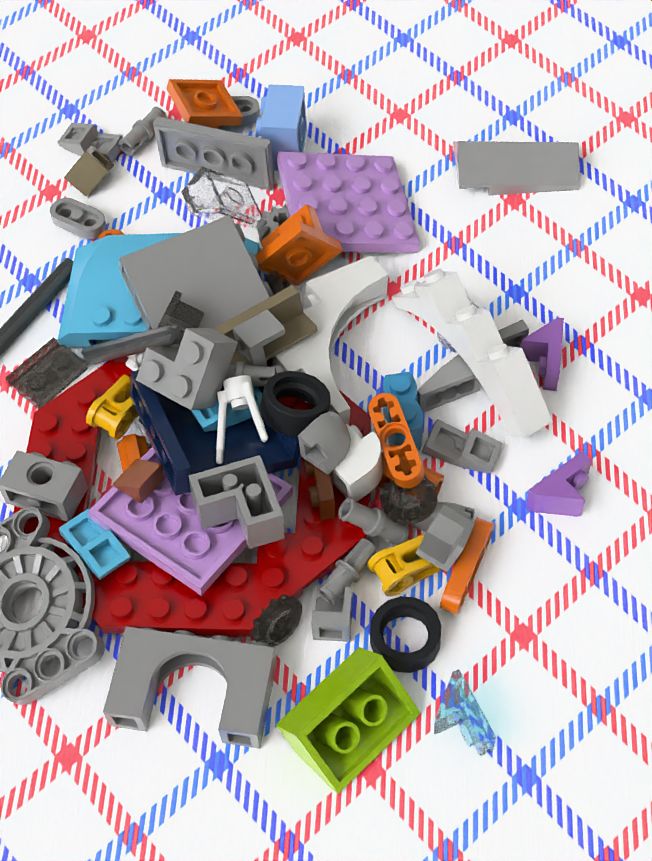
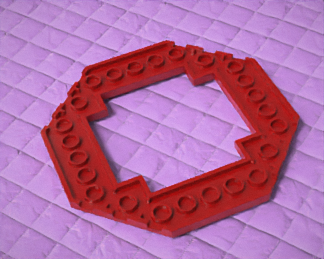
[13,356,371,637]

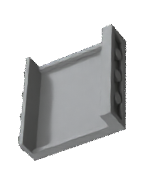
[118,215,273,349]

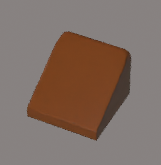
[113,459,165,504]

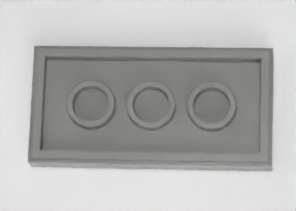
[153,116,275,191]

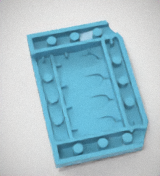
[57,233,261,348]

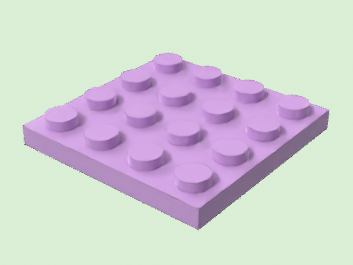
[276,151,420,253]
[88,447,293,596]

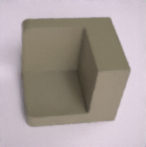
[64,145,114,196]

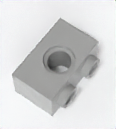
[0,450,88,522]

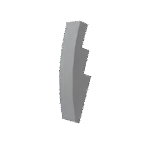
[417,319,529,413]

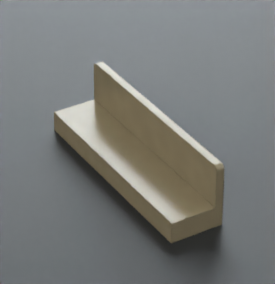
[178,285,318,365]

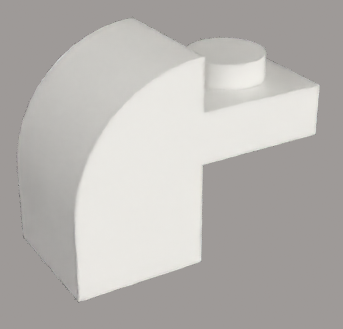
[330,422,383,502]

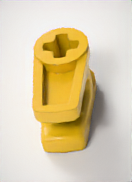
[86,374,139,440]
[367,534,442,597]

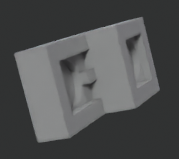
[57,123,124,163]
[422,419,503,474]

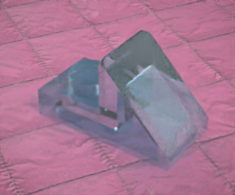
[434,669,496,757]

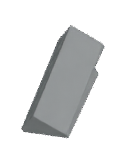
[453,141,579,196]

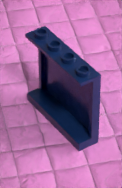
[130,370,300,496]

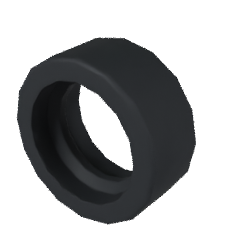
[260,371,331,437]
[370,596,442,673]

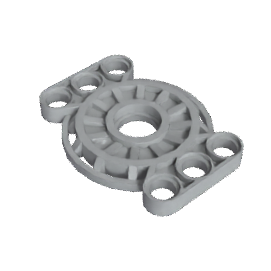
[0,507,105,705]

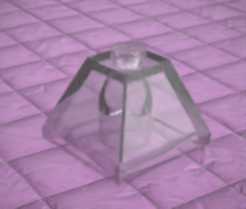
[181,166,262,228]

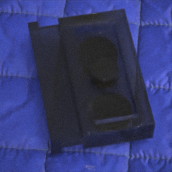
[5,337,88,409]

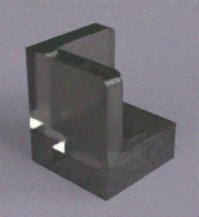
[158,290,204,346]

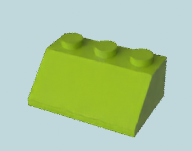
[275,647,421,794]

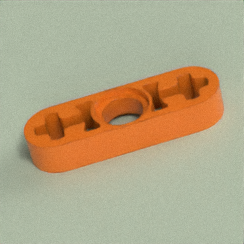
[368,393,424,488]
[439,517,495,615]

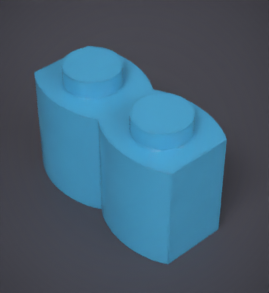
[383,372,423,451]

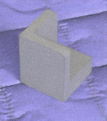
[232,309,285,366]
[416,504,475,572]
[311,586,353,642]

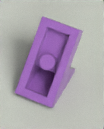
[520,317,564,391]
[526,451,592,517]

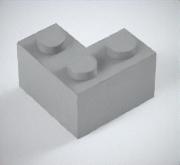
[136,328,238,410]
[188,455,285,549]

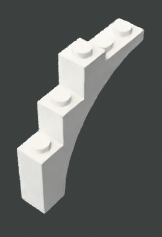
[271,255,389,425]
[392,268,553,438]

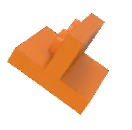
[166,79,243,129]
[255,204,343,286]

